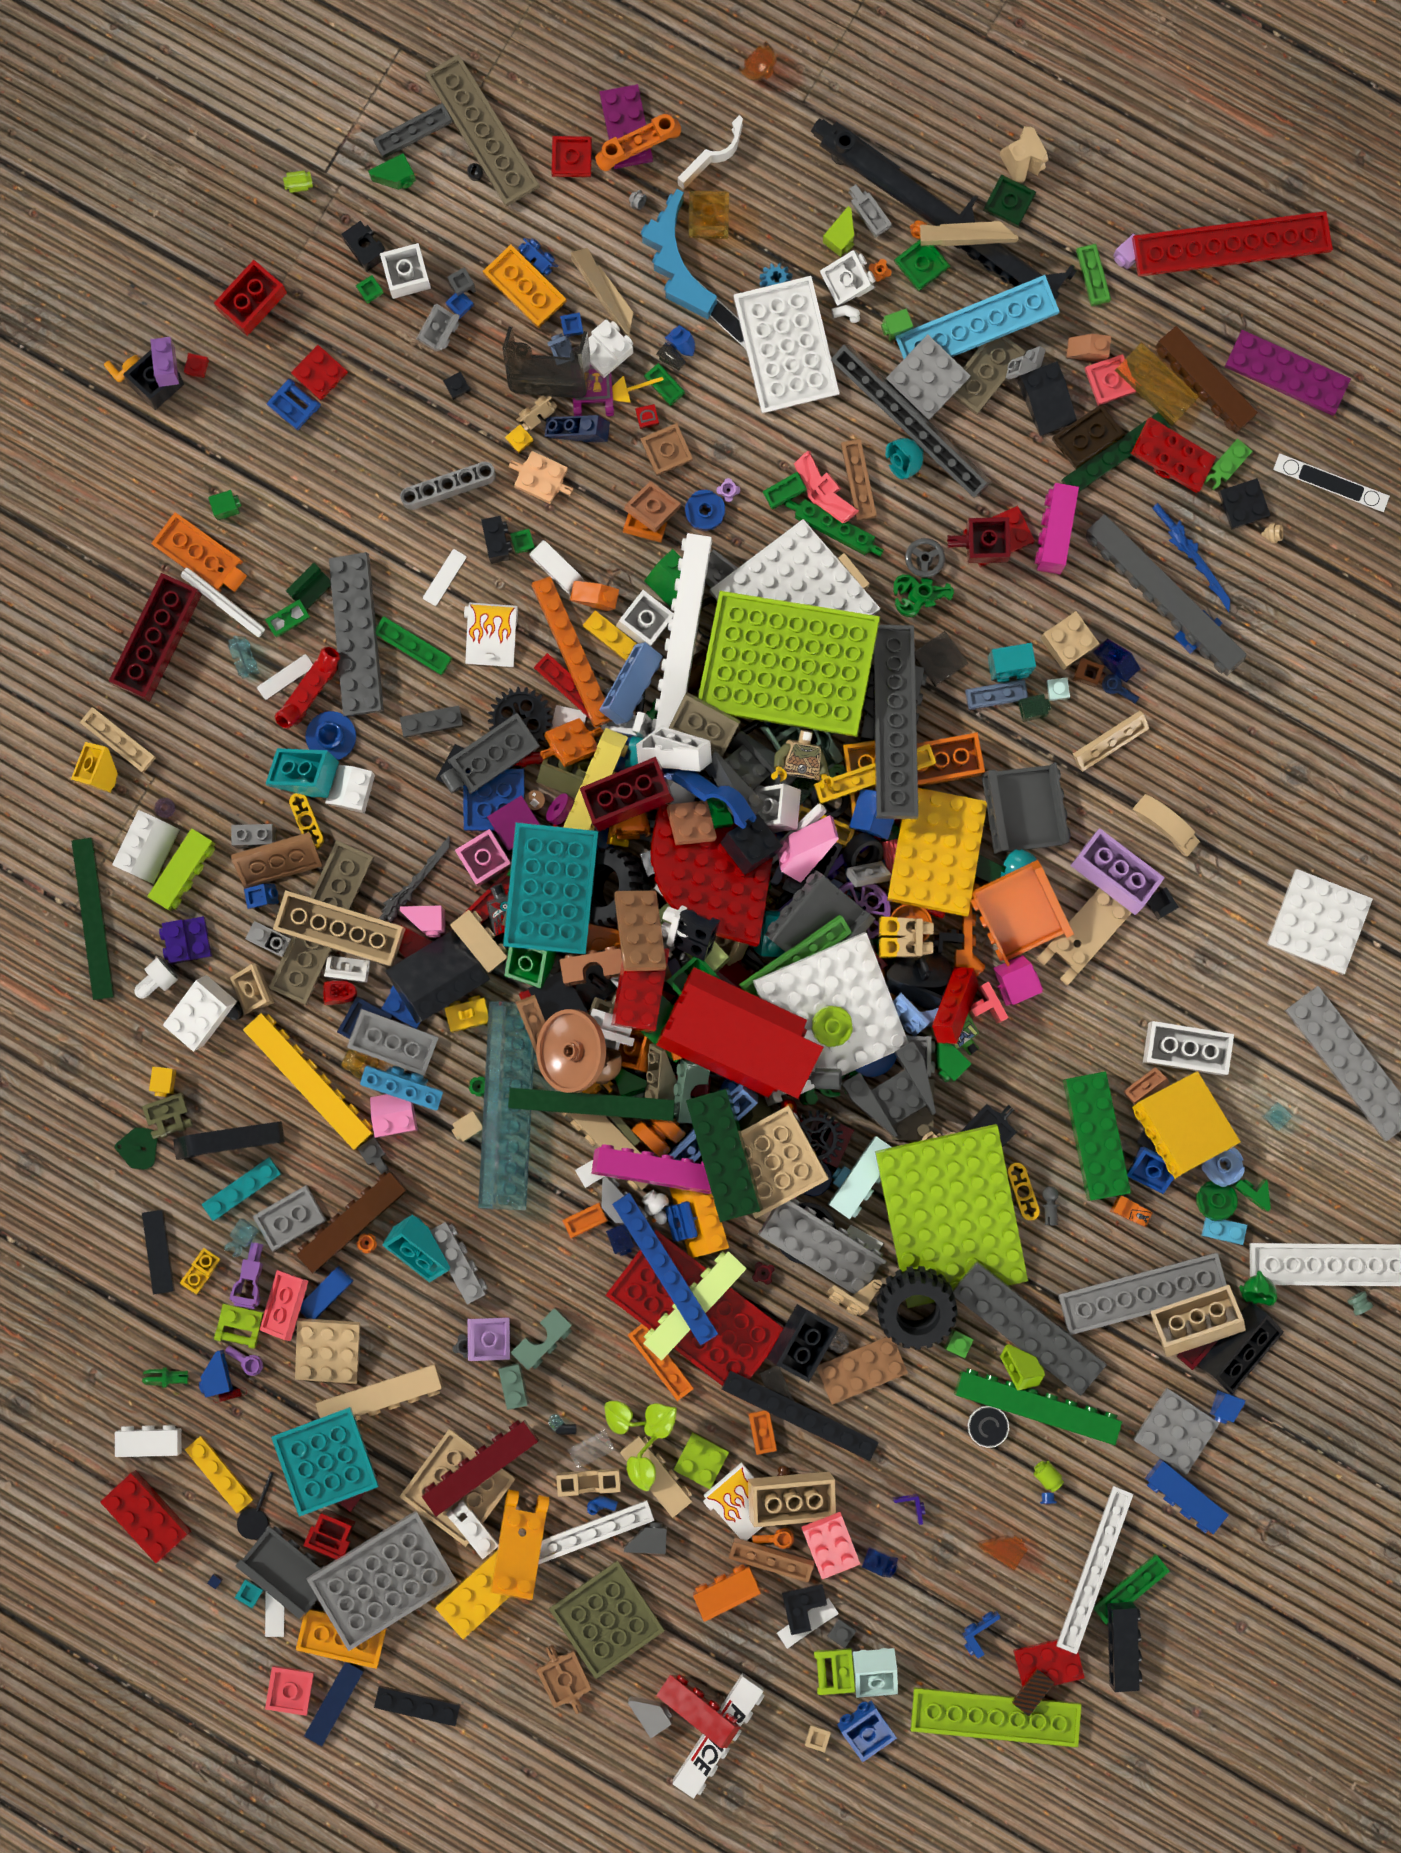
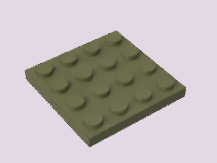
[549,1560,665,1679]

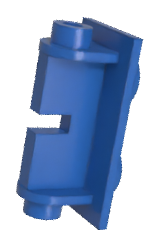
[518,238,558,276]

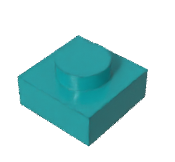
[235,1578,263,1608]

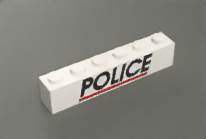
[673,1673,765,1799]

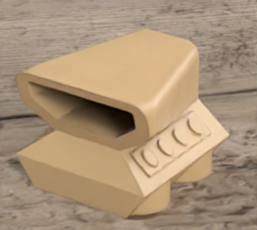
[1000,126,1048,184]

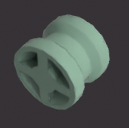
[1347,1291,1374,1316]

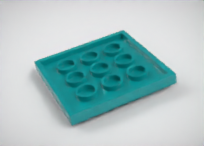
[271,1407,379,1517]

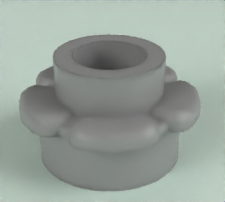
[629,190,647,209]

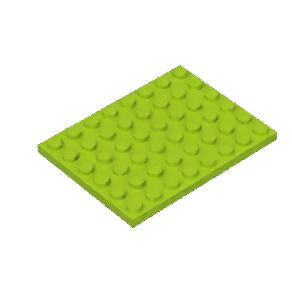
[698,591,880,737]
[875,1124,1028,1308]

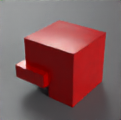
[303,1509,356,1559]

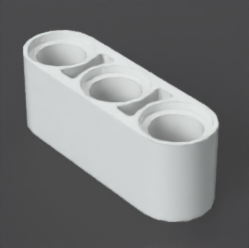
[529,540,584,595]

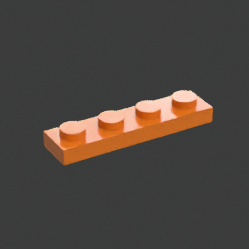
[627,1324,694,1402]

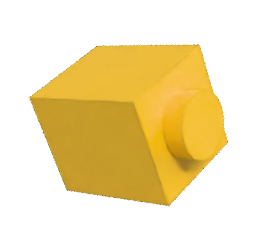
[149,1066,177,1097]

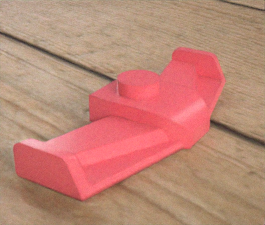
[794,450,859,523]

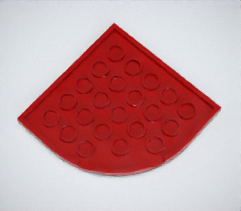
[650,804,777,947]

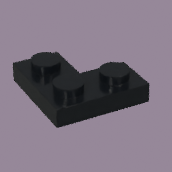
[782,1584,827,1635]

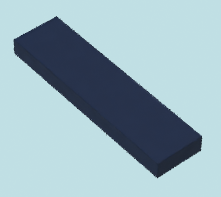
[304,1662,364,1747]

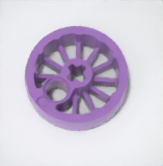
[838,881,891,940]

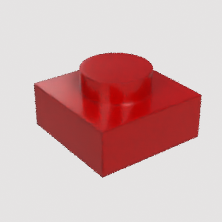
[184,353,209,378]

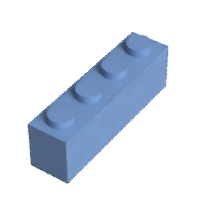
[599,642,663,724]

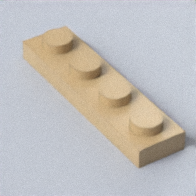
[79,707,156,773]
[1073,711,1150,772]

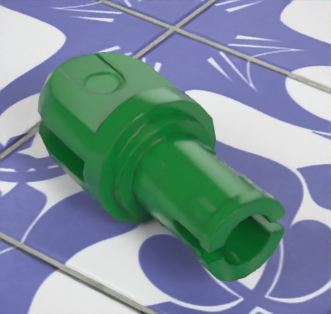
[142,1367,188,1388]

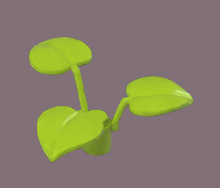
[604,1401,677,1491]

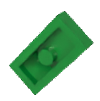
[1232,1179,1271,1212]

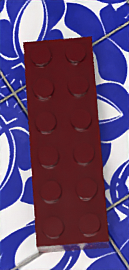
[109,573,202,702]

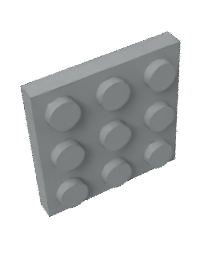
[886,334,971,421]
[1133,1388,1220,1475]

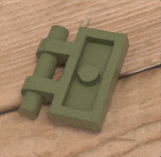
[142,1093,193,1139]

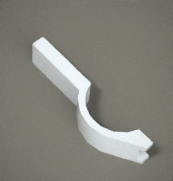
[678,115,743,190]

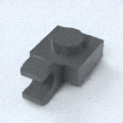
[357,1137,389,1174]

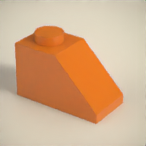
[570,581,619,611]

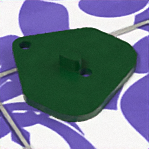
[115,1128,158,1169]

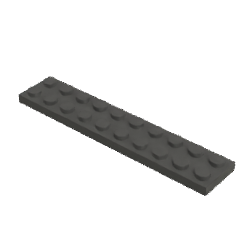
[873,625,918,819]

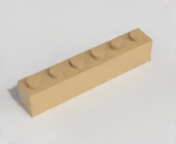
[559,1092,648,1192]
[316,1363,444,1421]

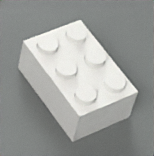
[163,975,237,1052]

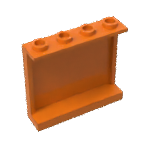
[971,860,1074,966]

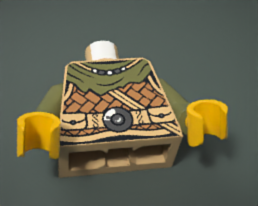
[771,730,834,789]

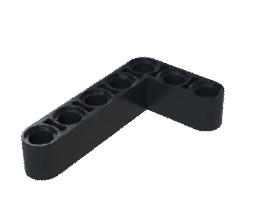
[173,1121,285,1160]

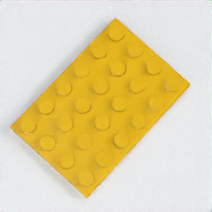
[887,788,987,917]

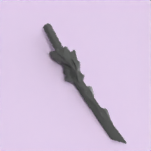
[378,836,450,923]

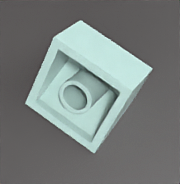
[853,1648,898,1698]

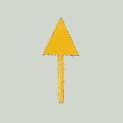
[612,376,664,403]

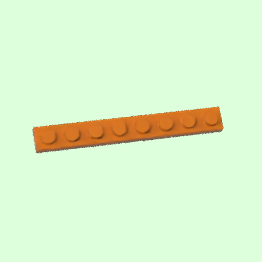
[531,576,612,728]

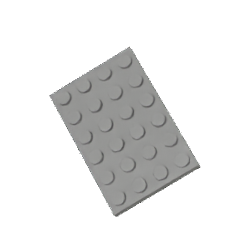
[306,1511,458,1651]

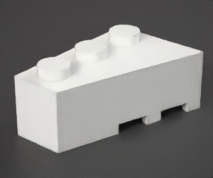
[636,726,712,771]

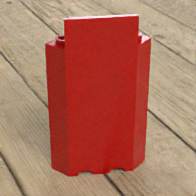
[656,967,824,1099]

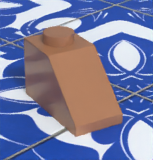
[1066,334,1111,362]

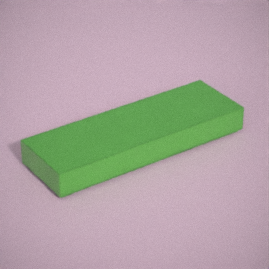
[1076,244,1111,306]

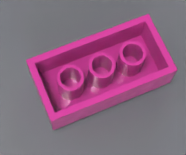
[1034,483,1079,574]

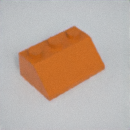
[693,1564,761,1622]

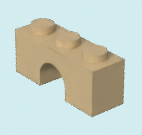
[556,1468,621,1497]

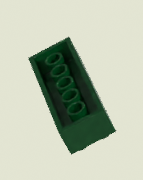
[686,1088,763,1222]

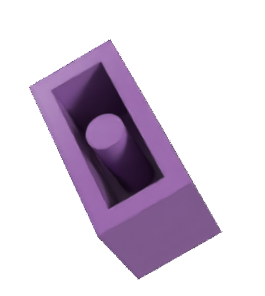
[150,337,179,387]

